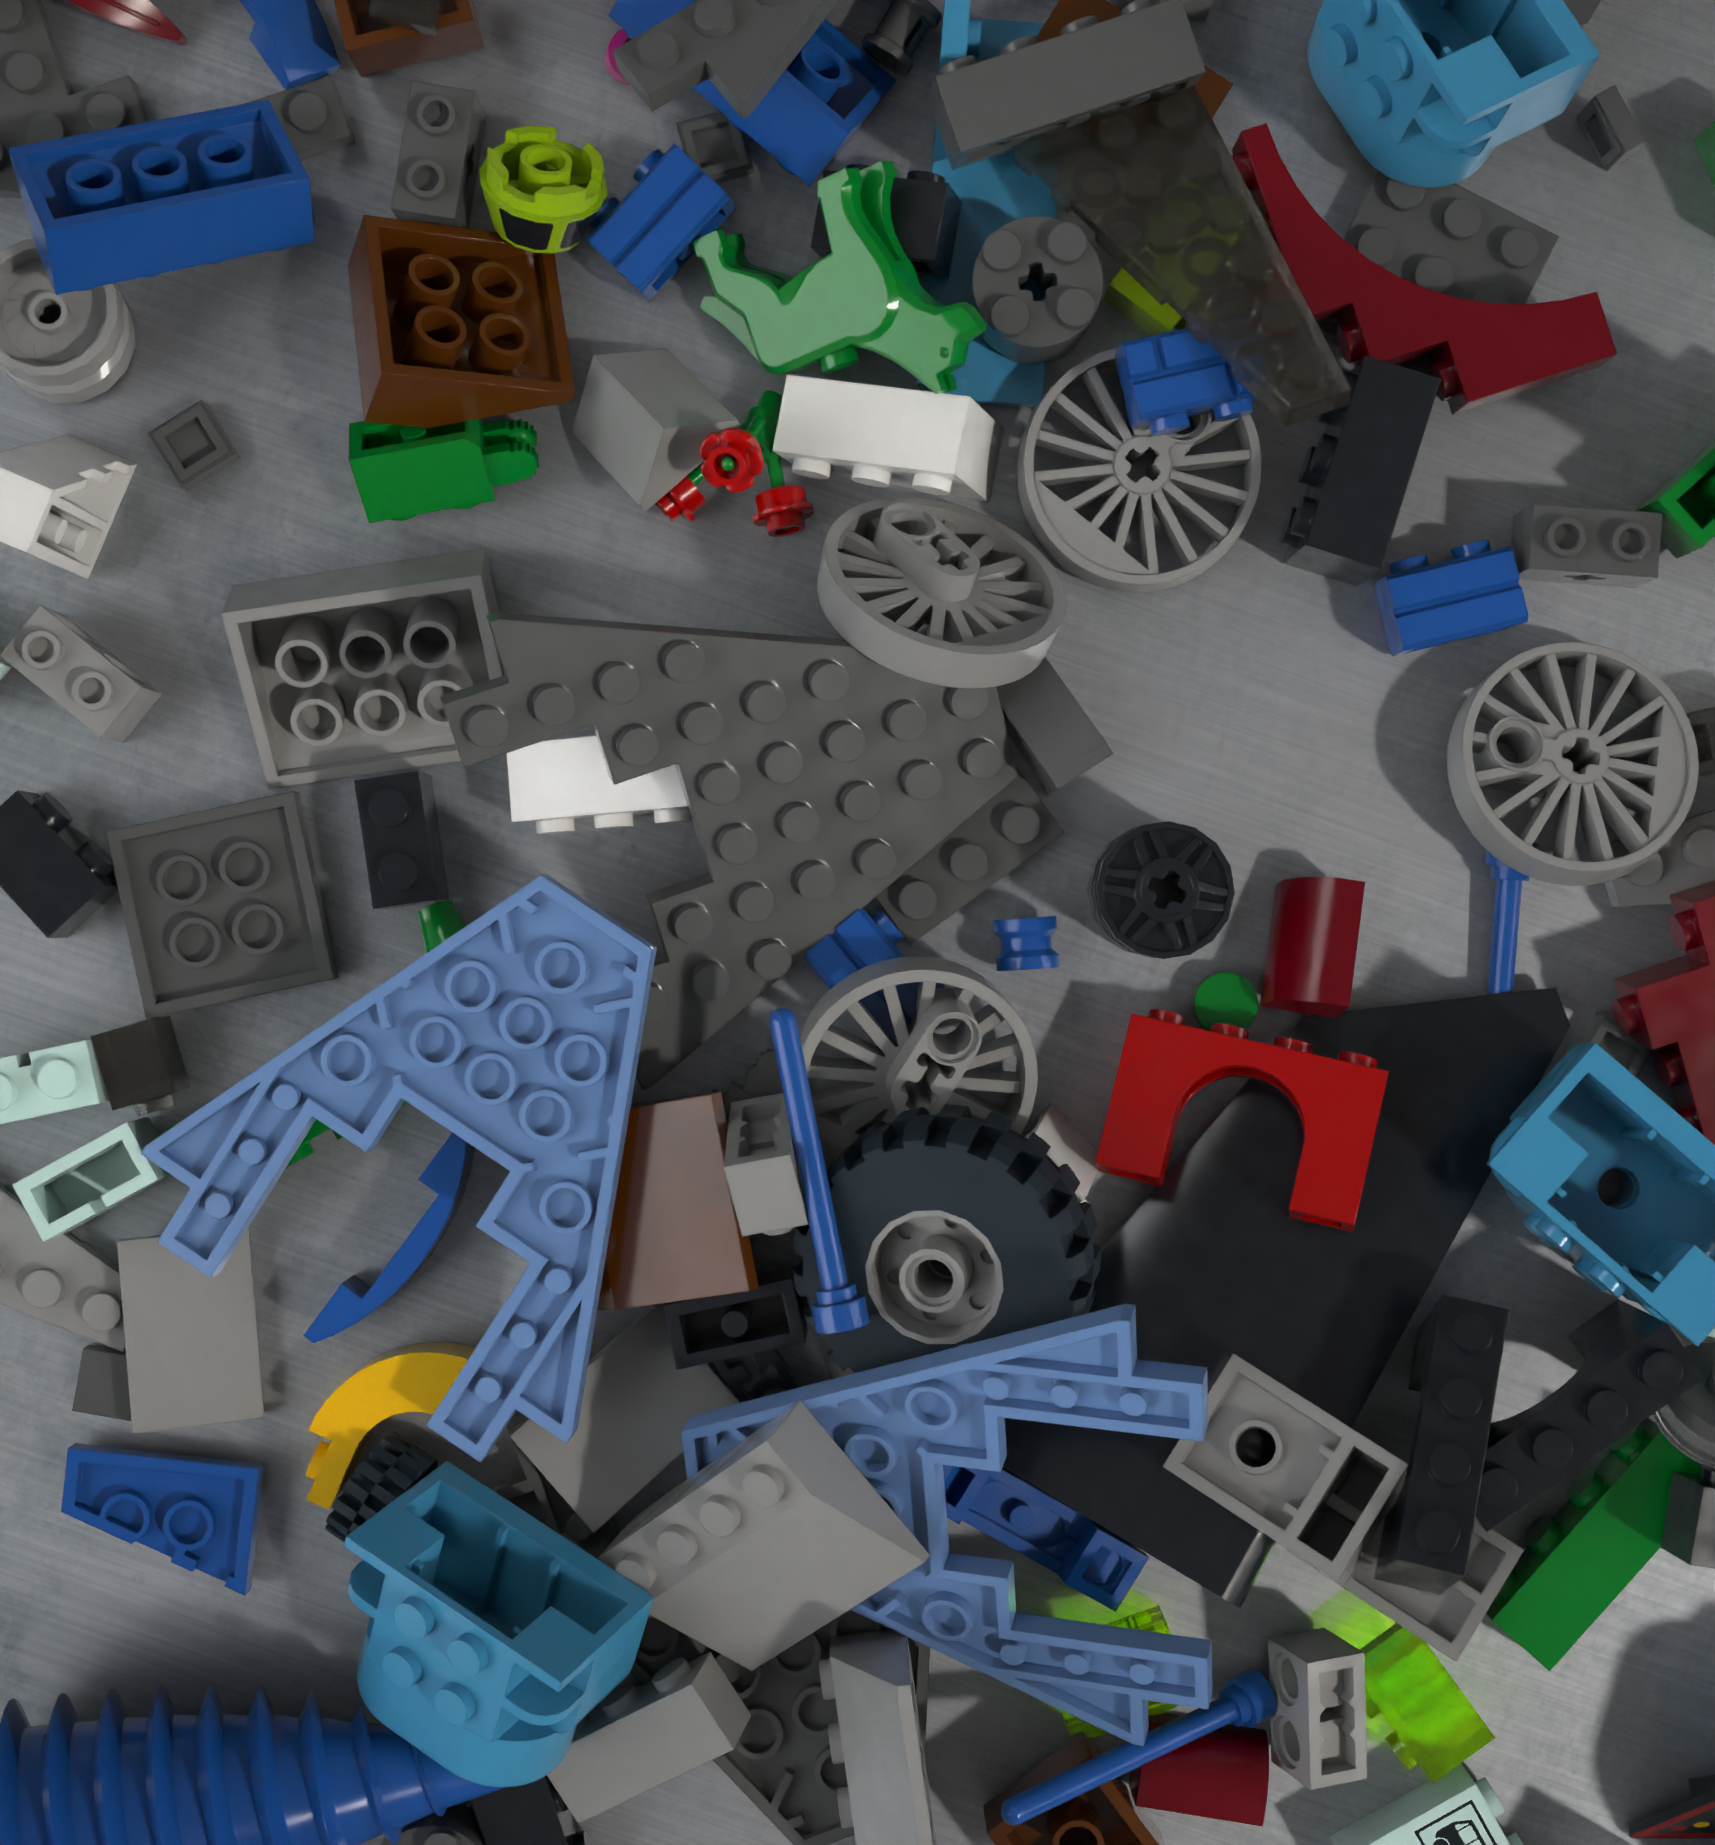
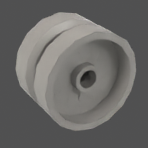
[0,238,136,403]

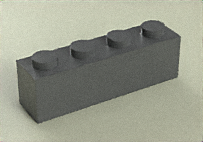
[927,0,1206,170]

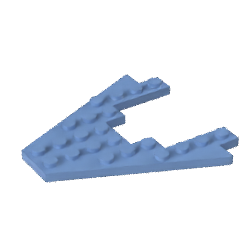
[141,874,657,1463]
[681,1304,1213,1746]

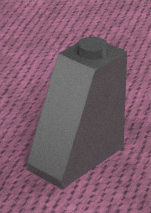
[997,657,1114,795]

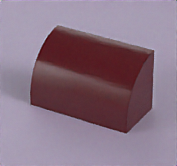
[1260,876,1365,1019]
[1129,1711,1269,1827]

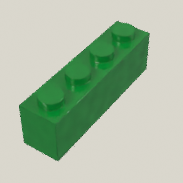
[1486,1418,1705,1672]

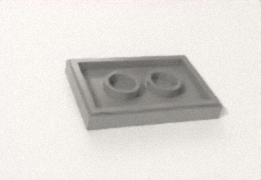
[117,1228,264,1434]
[508,1305,738,1533]

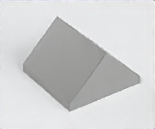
[572,348,742,512]

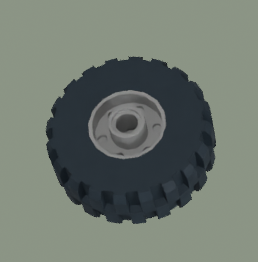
[793,1105,1101,1373]

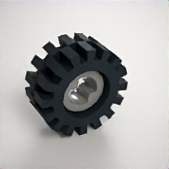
[325,1432,439,1543]

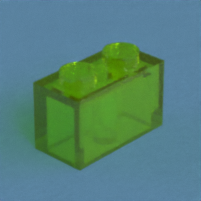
[1360,1623,1495,1783]

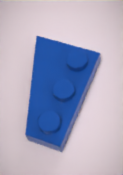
[61,1443,265,1596]

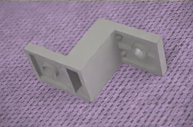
[1163,1353,1524,1662]

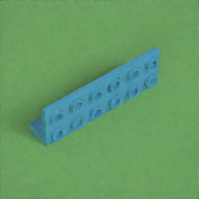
[916,0,1062,408]

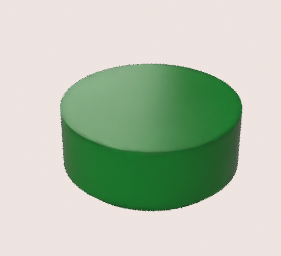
[1192,972,1258,1031]

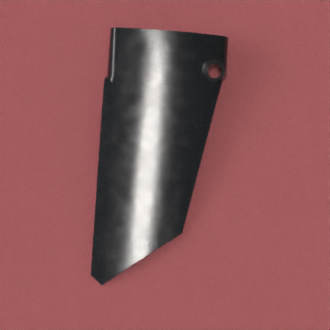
[1003,987,1570,1608]

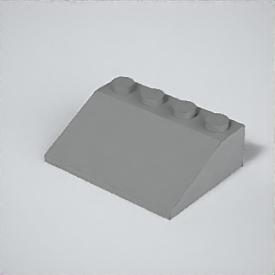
[221,548,507,789]
[598,1400,930,1671]
[819,1629,937,1845]

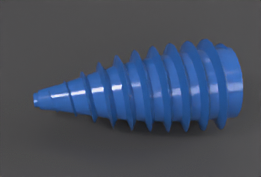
[0,1684,506,1845]

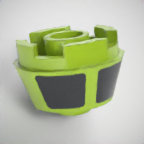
[479,125,608,254]

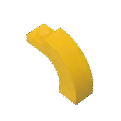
[305,1342,475,1510]

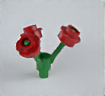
[655,390,814,537]

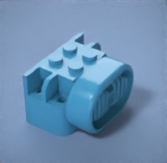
[1307,0,1600,188]
[1486,1043,1715,1346]
[344,1461,654,1787]

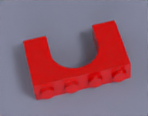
[1095,1009,1389,1233]

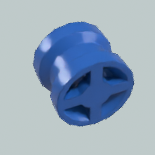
[993,916,1060,971]

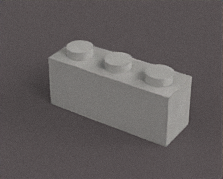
[547,1652,751,1824]

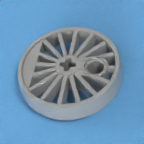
[1016,347,1262,593]
[817,497,1066,689]
[1447,642,1699,886]
[799,956,1038,1168]

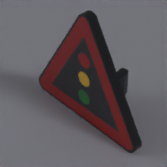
[1628,1774,1715,1839]

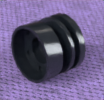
[1087,821,1235,959]

